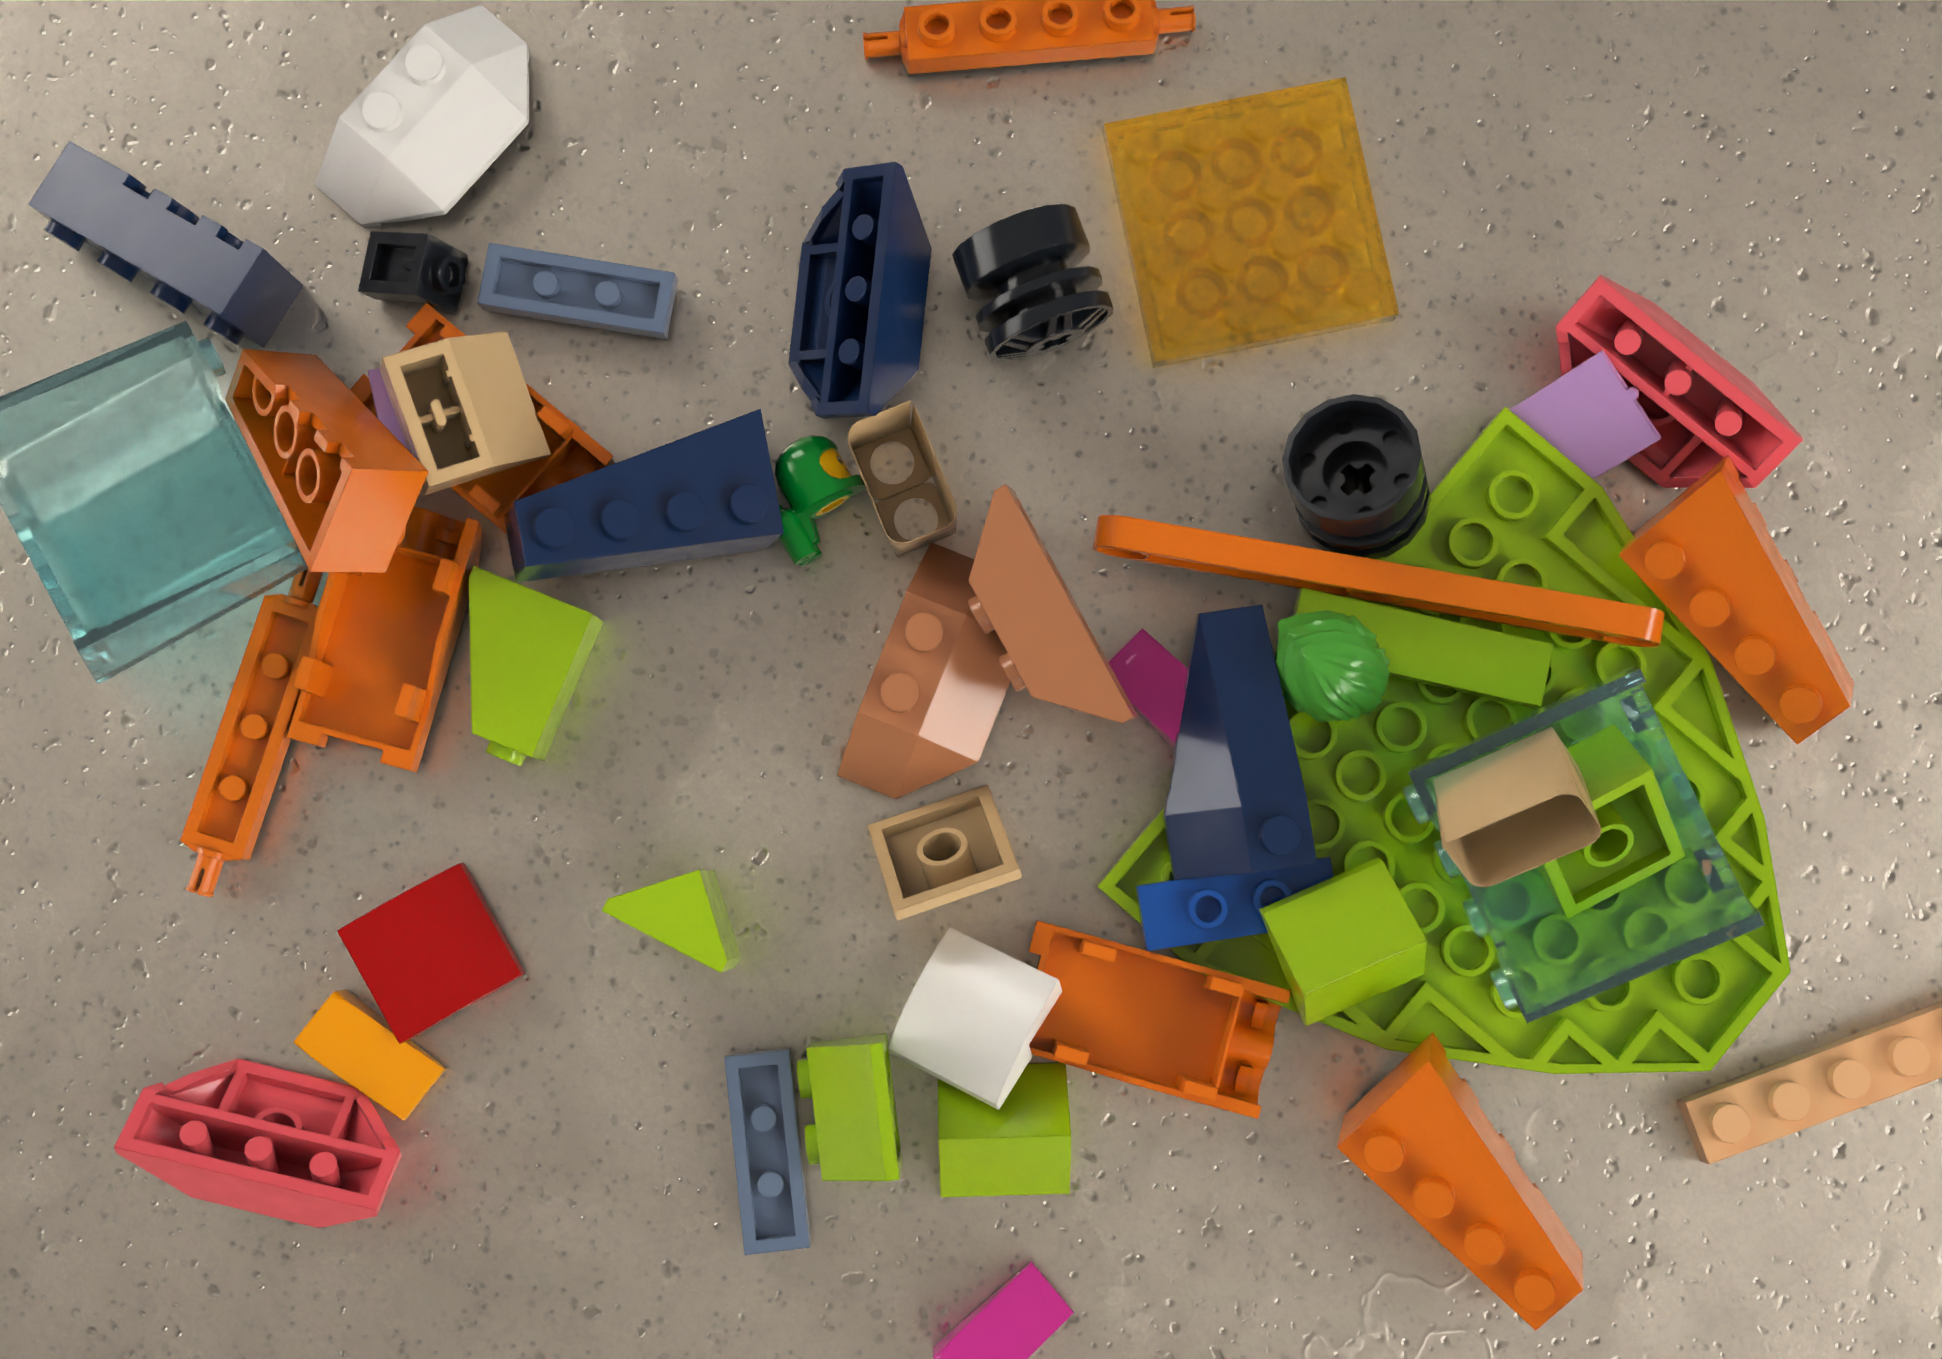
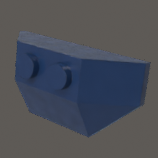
[788,162,932,419]

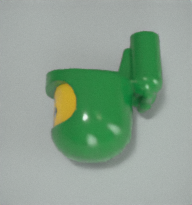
[774,435,866,567]

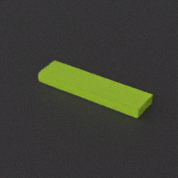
[1293,587,1554,708]

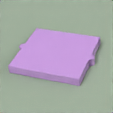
[1510,350,1661,480]

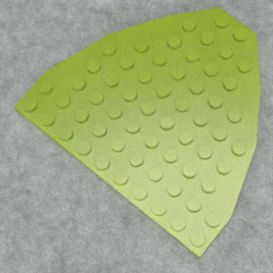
[1096,407,1791,1074]

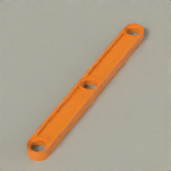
[1093,515,1665,647]

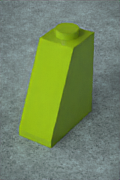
[469,566,603,766]

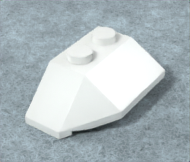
[315,5,529,228]

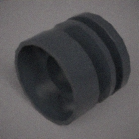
[952,204,1113,362]
[1282,394,1431,559]

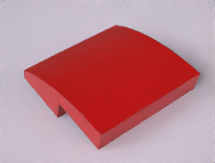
[337,862,526,1044]

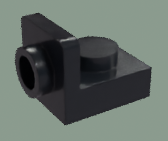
[358,231,468,313]

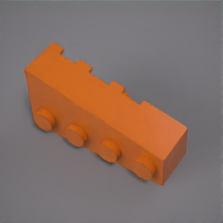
[225,349,429,573]
[1619,455,1854,745]
[1337,1032,1584,1331]

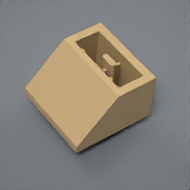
[380,331,551,495]

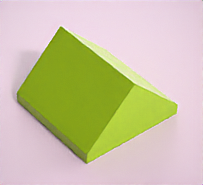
[1259,857,1427,1026]
[602,869,741,973]
[937,1062,1071,1197]

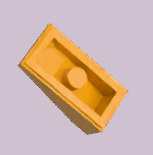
[293,989,447,1121]

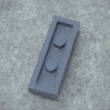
[477,243,678,340]
[724,1048,812,1255]

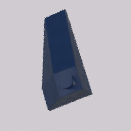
[1163,604,1317,880]

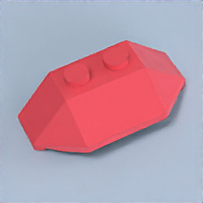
[1556,274,1803,488]
[114,1059,401,1228]

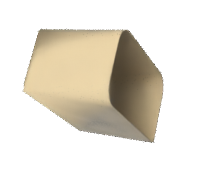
[848,400,957,557]
[1433,727,1601,887]

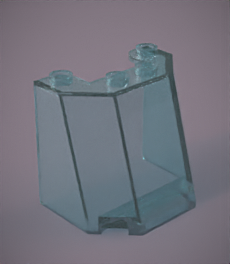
[0,321,308,684]
[1403,666,1765,1023]

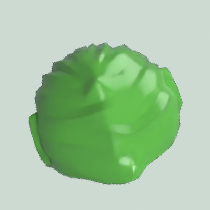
[1275,610,1390,723]

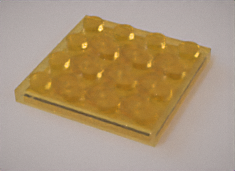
[1102,77,1399,368]

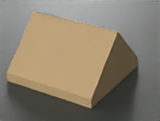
[867,784,1022,921]

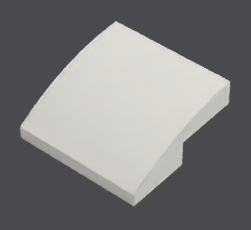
[888,927,1062,1110]

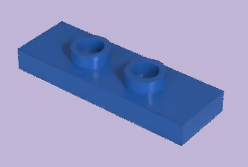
[1135,857,1334,951]

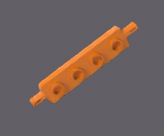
[863,0,1196,74]
[180,559,323,897]

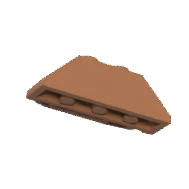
[968,484,1138,723]
[837,542,1010,799]

